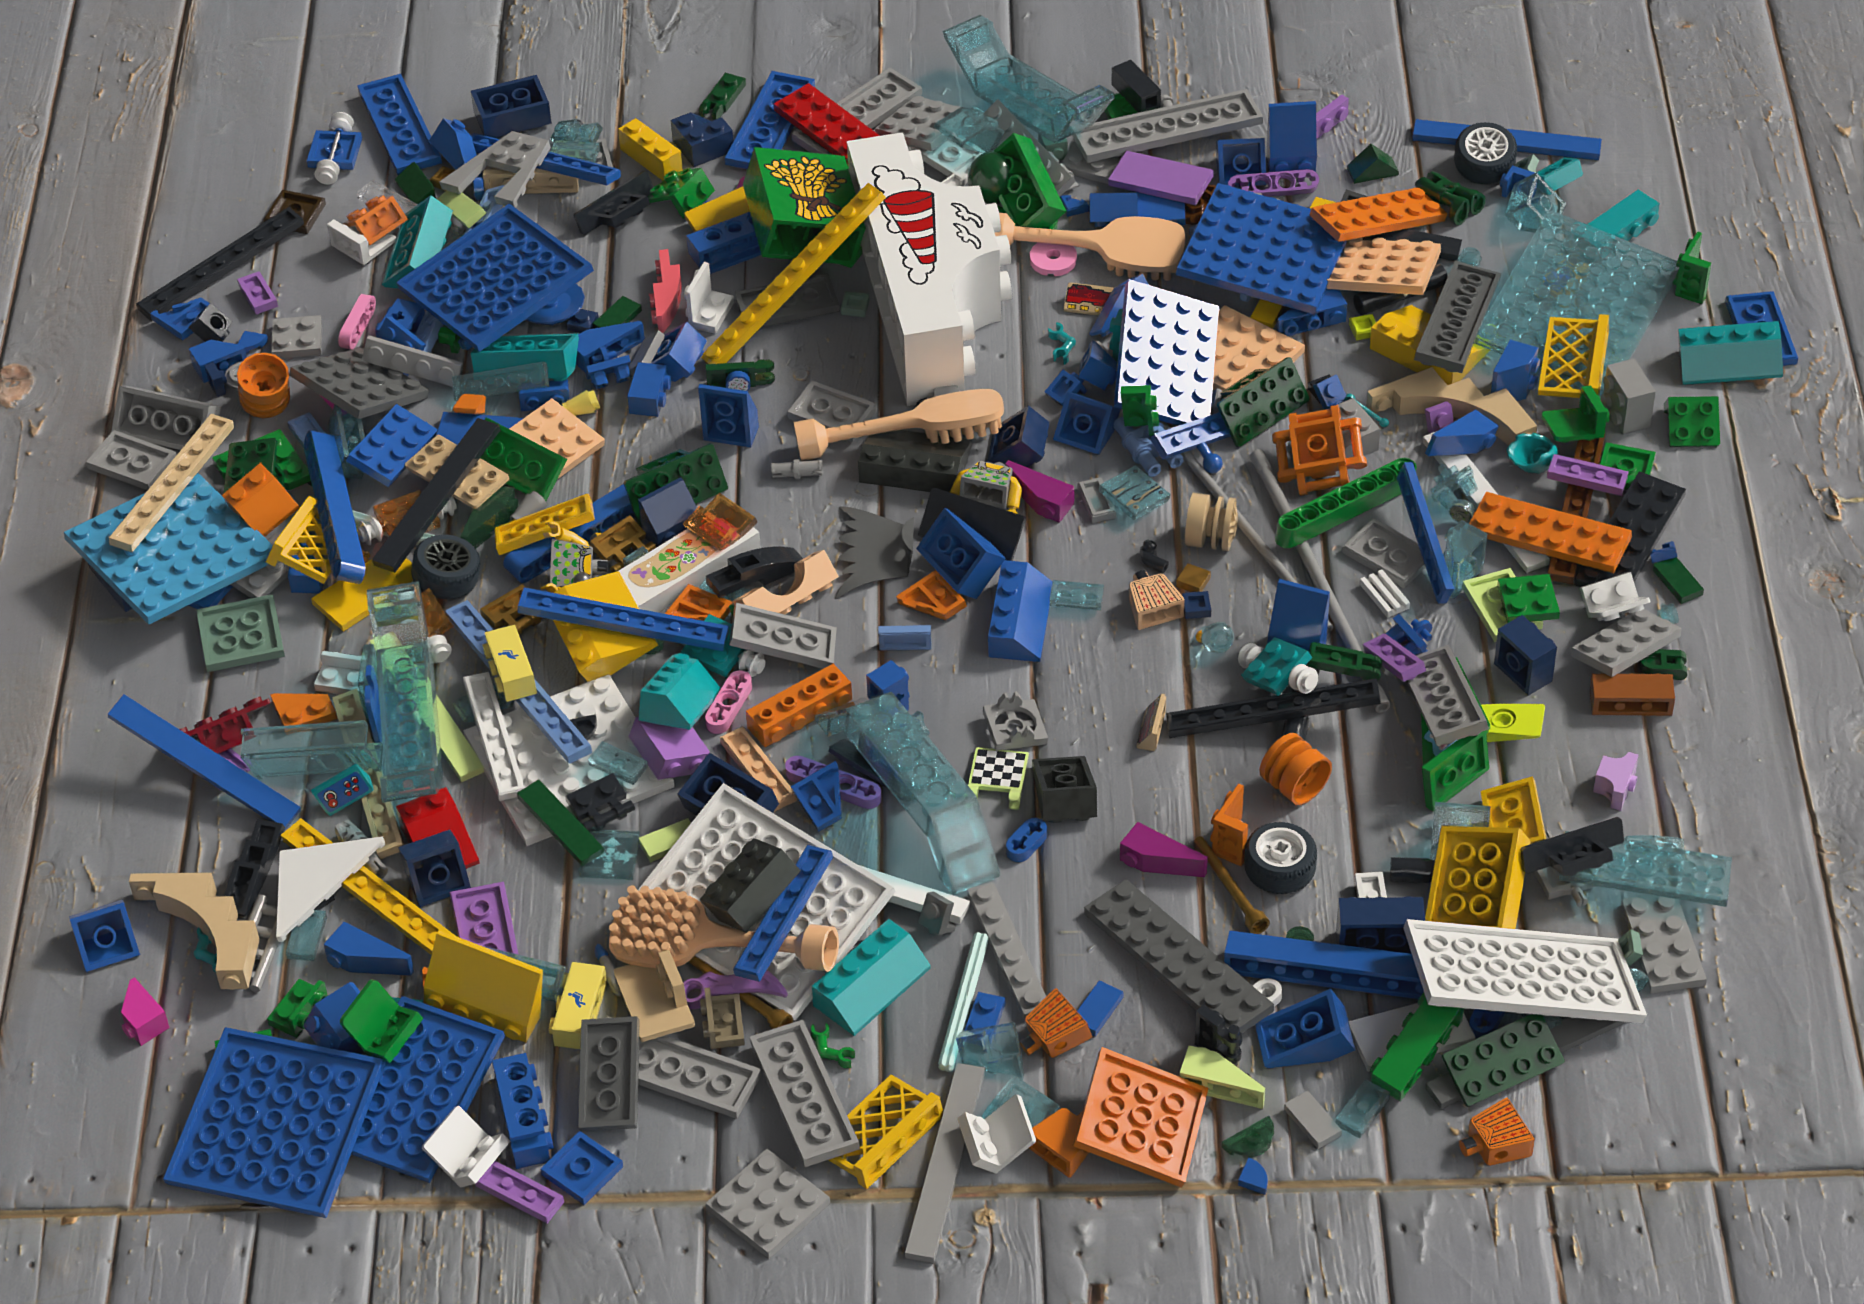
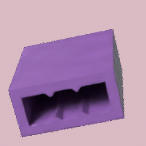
[629,717,709,780]

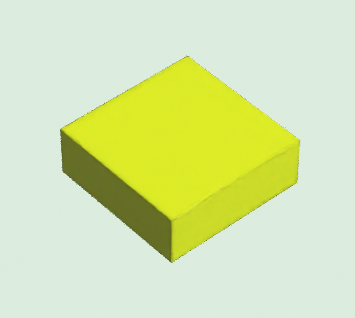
[1349,314,1376,341]

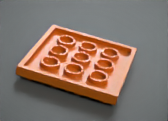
[1073,1047,1209,1188]

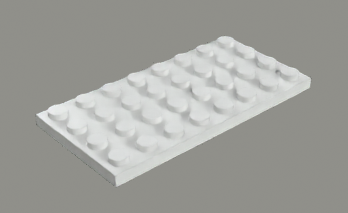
[1403,919,1647,1023]

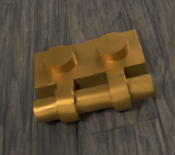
[590,516,656,573]
[480,584,543,635]

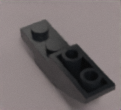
[706,546,803,598]

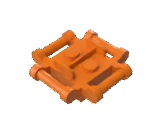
[1272,405,1367,496]

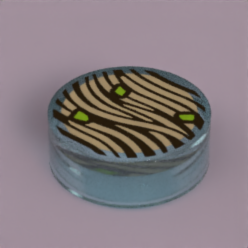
[1449,499,1476,524]

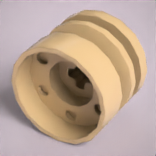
[1185,492,1238,551]

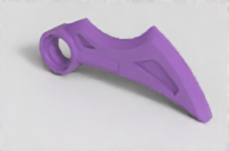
[683,970,788,1009]

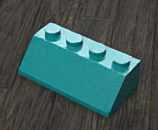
[382,195,453,289]
[1678,321,1783,385]
[471,334,579,383]
[639,653,721,730]
[812,919,931,1036]

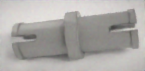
[771,459,823,479]

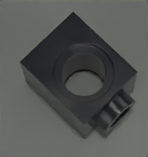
[188,303,233,342]

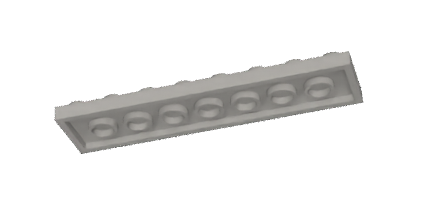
[1072,89,1263,163]

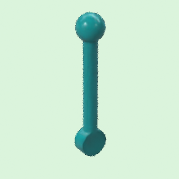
[1344,393,1389,427]

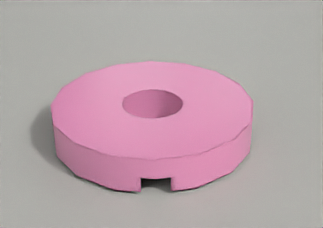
[1030,242,1077,276]

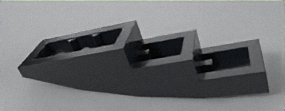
[224,819,285,917]

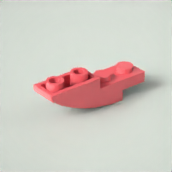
[649,249,682,333]

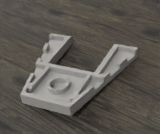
[440,131,551,208]

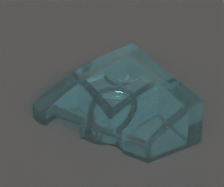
[956,1022,1024,1081]
[982,1075,1059,1128]

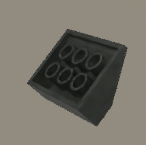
[858,430,972,492]

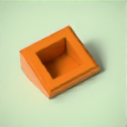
[453,394,486,414]

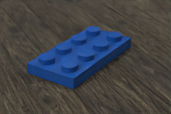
[346,404,438,487]

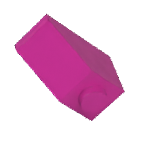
[121,977,170,1046]

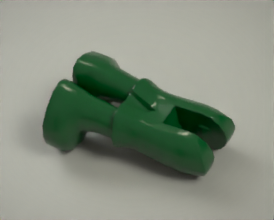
[1415,171,1486,225]

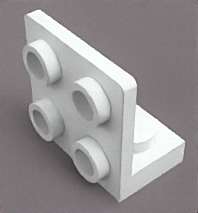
[327,219,396,265]
[684,262,734,334]
[1580,572,1650,621]
[957,1094,1036,1174]
[422,1106,510,1188]

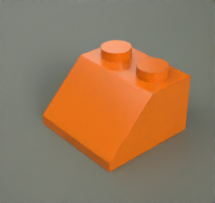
[222,463,300,537]

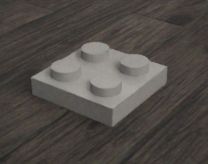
[272,315,322,359]

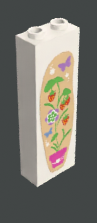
[619,515,760,613]

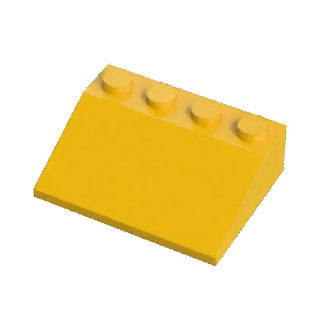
[1370,305,1492,385]
[553,571,658,682]
[1425,826,1530,929]
[424,930,543,1043]

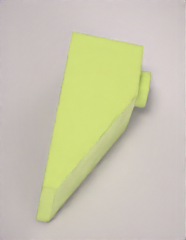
[1180,1045,1265,1109]

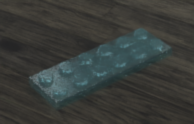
[1559,831,1732,907]

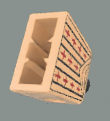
[1129,570,1184,630]

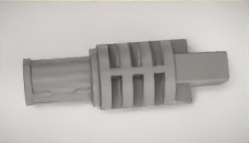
[335,820,388,878]

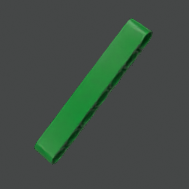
[1275,458,1417,548]

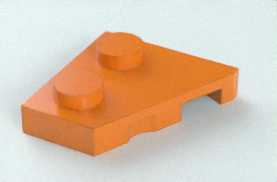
[896,570,967,620]
[665,584,733,621]
[270,693,337,736]

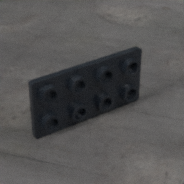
[918,488,1026,561]

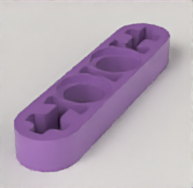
[1228,169,1319,197]
[785,756,881,809]

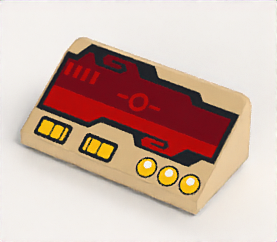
[1064,282,1113,316]
[1136,694,1166,751]

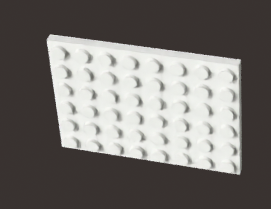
[638,783,896,1021]

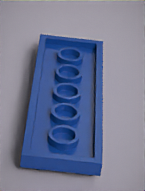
[725,71,815,169]
[357,74,442,175]

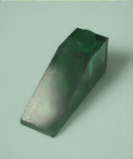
[460,486,518,549]

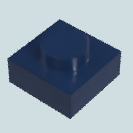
[567,309,599,333]
[204,362,227,397]
[1182,591,1211,619]

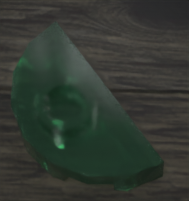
[1221,1116,1274,1158]

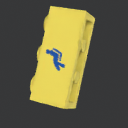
[482,624,537,702]
[549,962,607,1050]

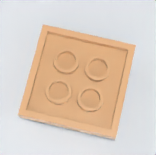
[509,399,605,479]

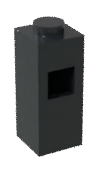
[1111,60,1161,113]

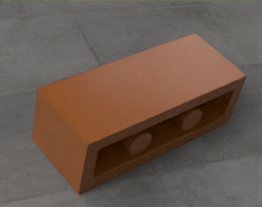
[1590,673,1675,716]

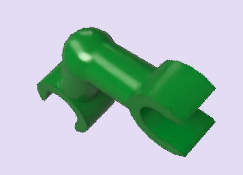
[811,1023,855,1069]

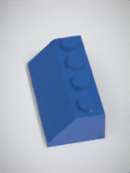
[988,560,1054,662]

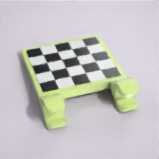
[966,747,1029,810]

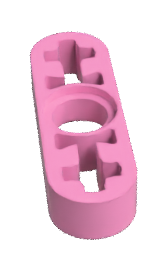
[338,294,376,350]
[705,670,752,734]

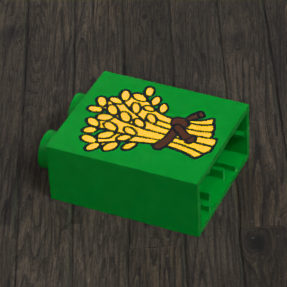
[743,147,866,265]

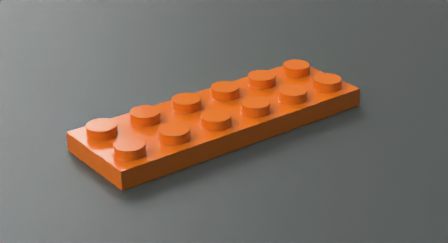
[1309,188,1448,242]
[1467,492,1632,573]

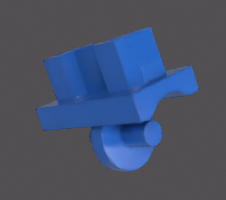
[585,346,631,389]
[1385,614,1433,655]

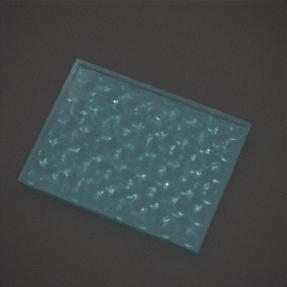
[1475,209,1679,396]

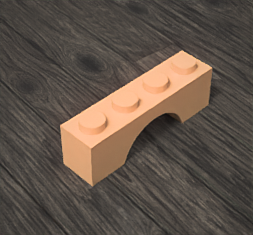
[732,550,839,614]

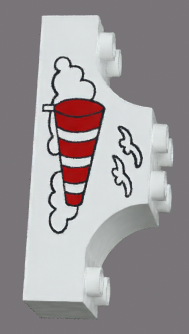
[847,132,1012,406]

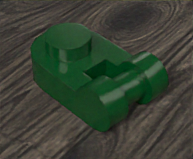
[1639,649,1687,680]

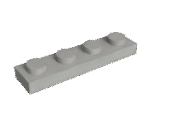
[362,335,463,388]

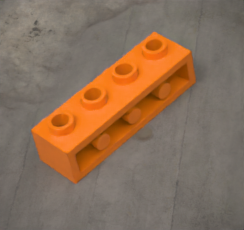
[746,663,852,747]

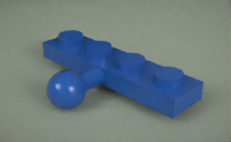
[1150,412,1231,473]

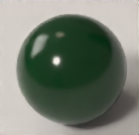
[967,151,1015,204]

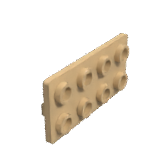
[405,435,509,509]
[614,950,695,1042]

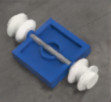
[307,112,362,185]

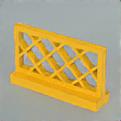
[1538,314,1609,398]
[266,496,332,584]
[828,1074,943,1189]

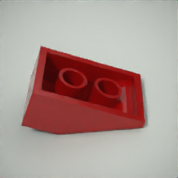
[396,787,480,869]

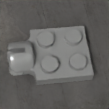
[230,532,292,598]

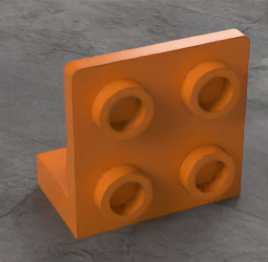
[343,195,408,246]
[1210,784,1248,866]

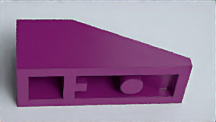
[1006,460,1074,523]
[1120,822,1207,877]

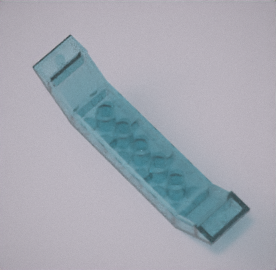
[943,15,1115,143]
[367,581,444,803]
[815,692,1000,895]

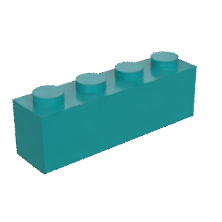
[1572,189,1660,264]

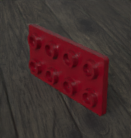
[179,696,271,754]

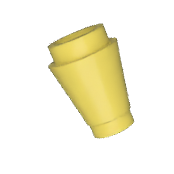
[562,390,600,416]

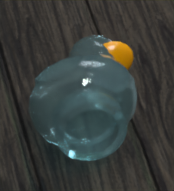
[1195,622,1234,653]

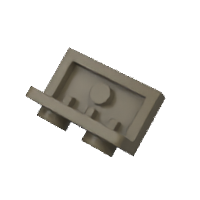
[700,987,745,1049]

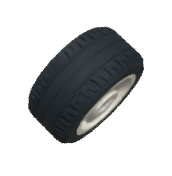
[1454,122,1517,184]
[1244,822,1317,894]

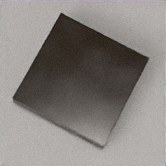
[263,190,326,234]

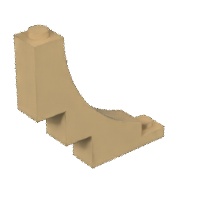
[1366,367,1537,446]
[129,873,260,990]

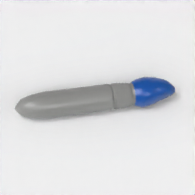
[594,944,622,996]

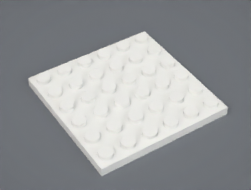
[463,675,674,846]

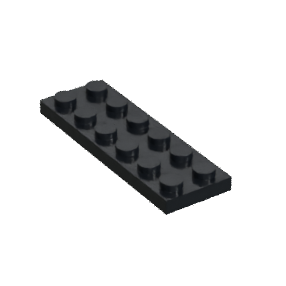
[1574,471,1686,587]

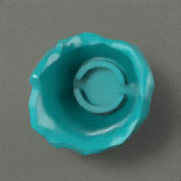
[1506,433,1558,474]

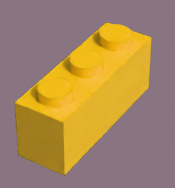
[618,118,683,181]

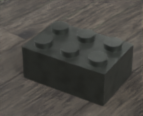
[699,838,801,933]

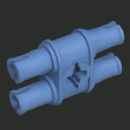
[1113,417,1183,477]

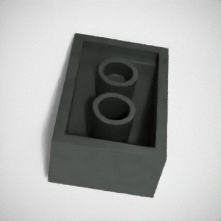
[1032,756,1097,823]

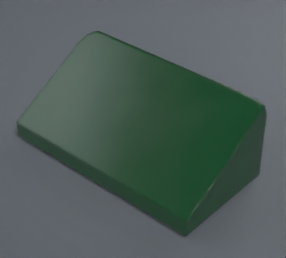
[395,162,436,207]

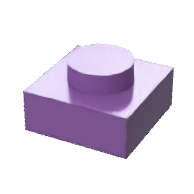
[1425,401,1454,433]

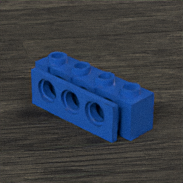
[686,212,761,274]
[492,1053,554,1169]

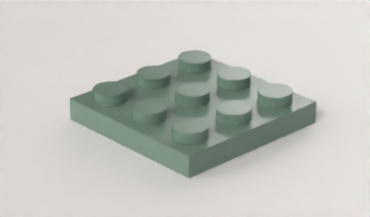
[196,594,285,672]

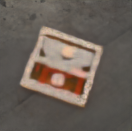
[683,493,758,551]

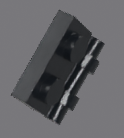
[565,773,635,832]
[1194,1004,1242,1067]

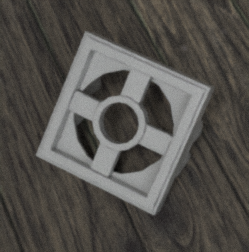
[982,691,1048,751]

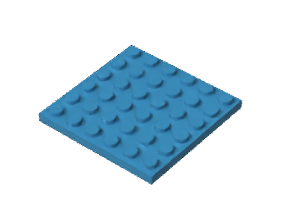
[64,473,273,625]

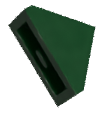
[1347,143,1399,184]

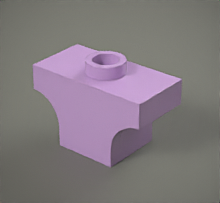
[1593,752,1639,811]

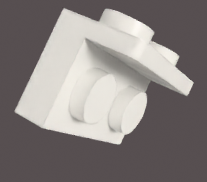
[314,651,373,698]

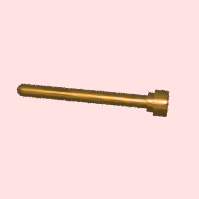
[1194,836,1270,934]
[689,956,793,1029]

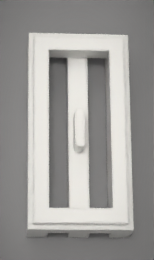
[1360,570,1410,618]

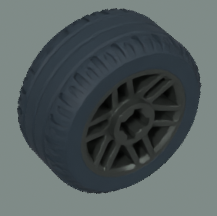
[411,535,480,600]

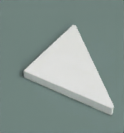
[276,836,385,942]

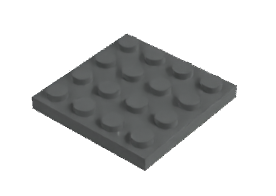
[289,347,429,419]

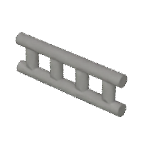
[248,895,279,992]

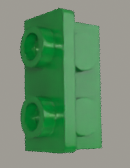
[1120,385,1159,436]
[267,979,328,1038]

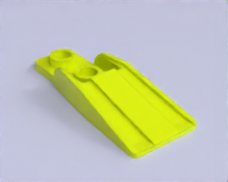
[1481,704,1545,742]

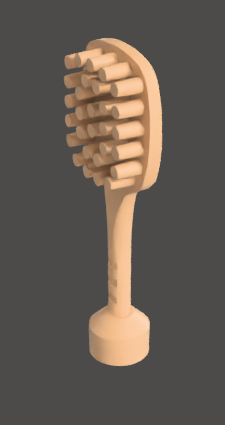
[995,213,1185,281]
[793,389,1004,461]
[609,885,839,972]

